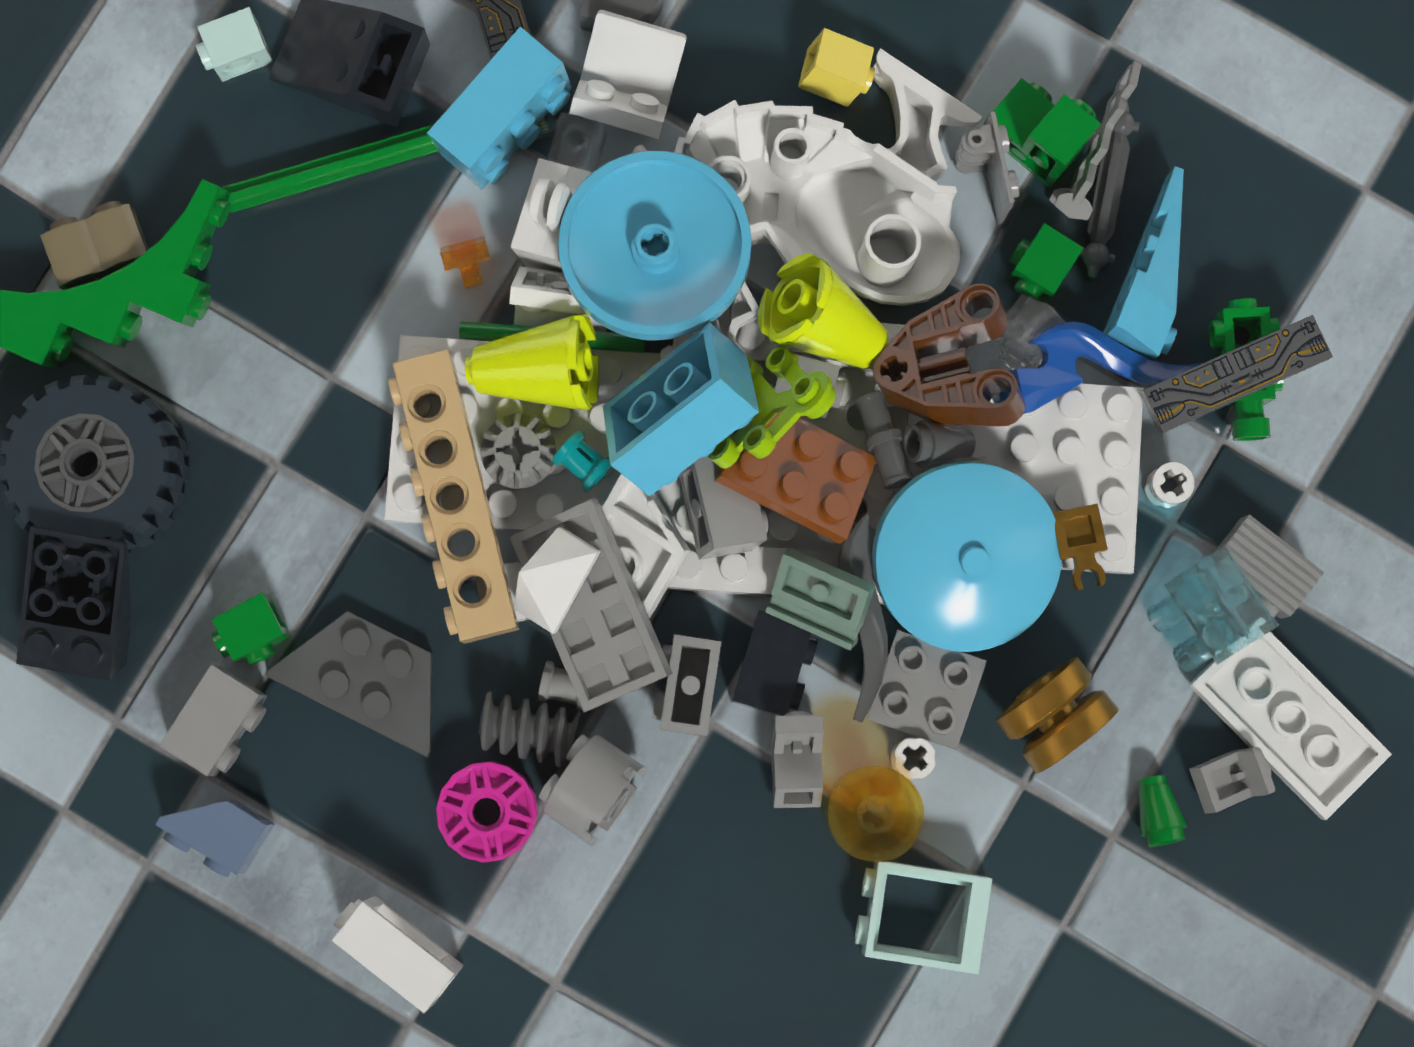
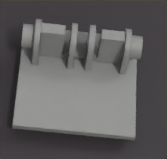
[953,112,1019,225]
[867,630,987,750]

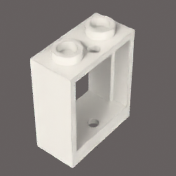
[332,896,464,1013]

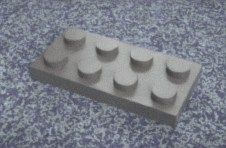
[509,498,673,712]

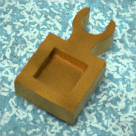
[1053,503,1108,591]

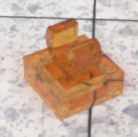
[440,236,490,289]

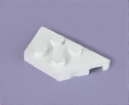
[602,474,690,619]

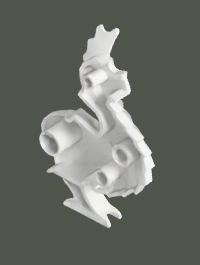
[660,48,982,359]

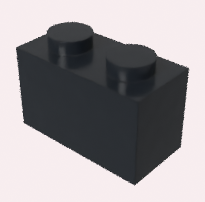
[731,610,819,716]

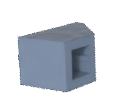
[155,800,275,877]

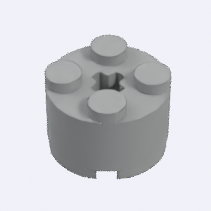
[539,735,646,846]

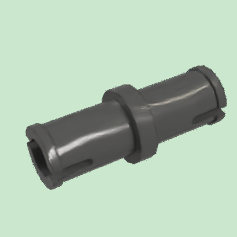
[855,391,913,490]

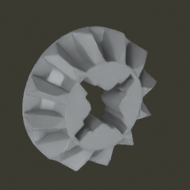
[480,412,556,489]

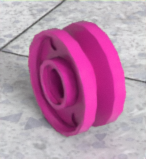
[436,761,538,863]

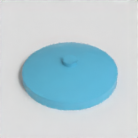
[558,151,751,340]
[872,461,1062,652]

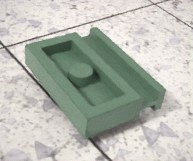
[765,547,876,650]

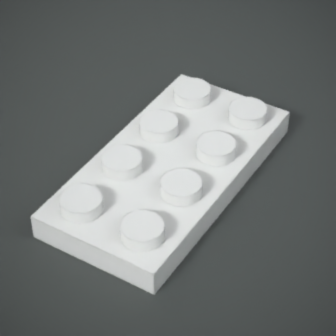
[1188,619,1392,820]

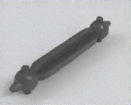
[1078,102,1140,279]

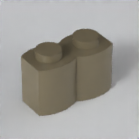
[40,201,149,290]

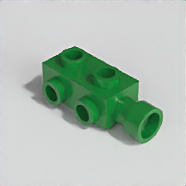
[1209,298,1284,441]

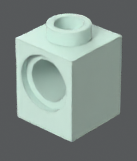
[196,7,273,82]

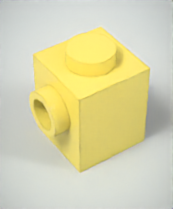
[798,28,875,107]

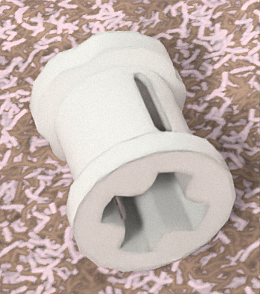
[1144,462,1194,509]
[890,737,936,779]

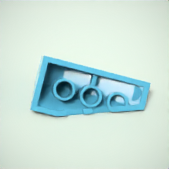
[1103,166,1184,360]

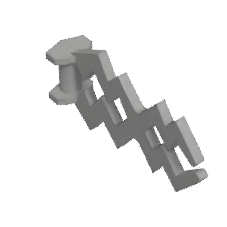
[1049,61,1142,220]

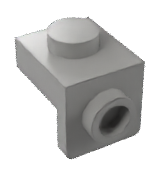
[1189,747,1275,814]

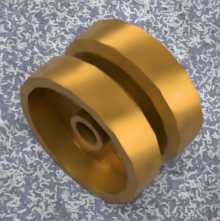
[995,657,1119,774]

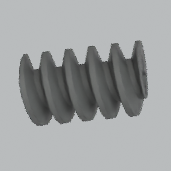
[478,691,581,767]

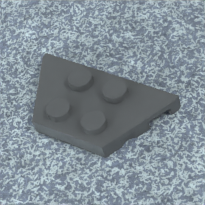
[266,611,433,757]

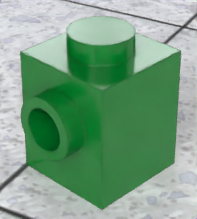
[1008,223,1083,303]
[211,593,291,666]

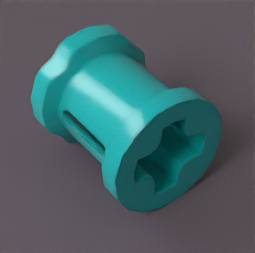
[552,430,612,493]

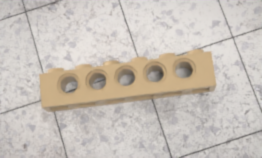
[388,349,520,644]

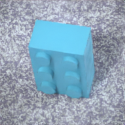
[427,27,572,190]
[603,322,759,496]

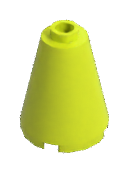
[757,253,888,369]
[465,314,600,410]

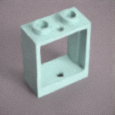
[855,859,992,975]

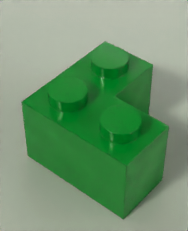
[984,78,1101,189]

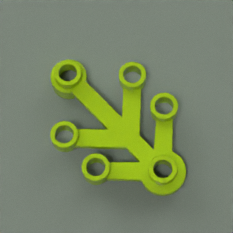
[708,345,836,469]

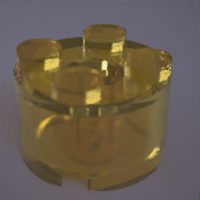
[825,766,924,863]

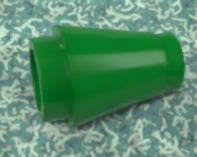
[1138,775,1188,847]

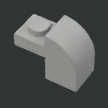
[771,711,824,808]

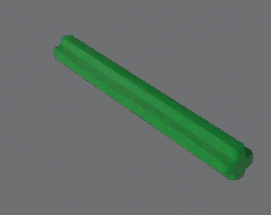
[223,124,439,213]

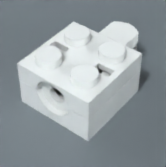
[511,158,592,272]

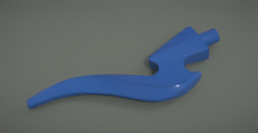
[992,322,1203,414]

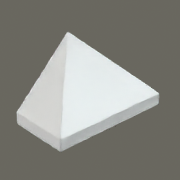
[514,527,601,634]

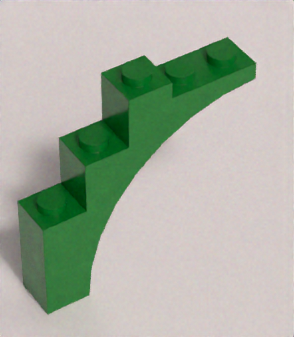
[0,179,231,368]

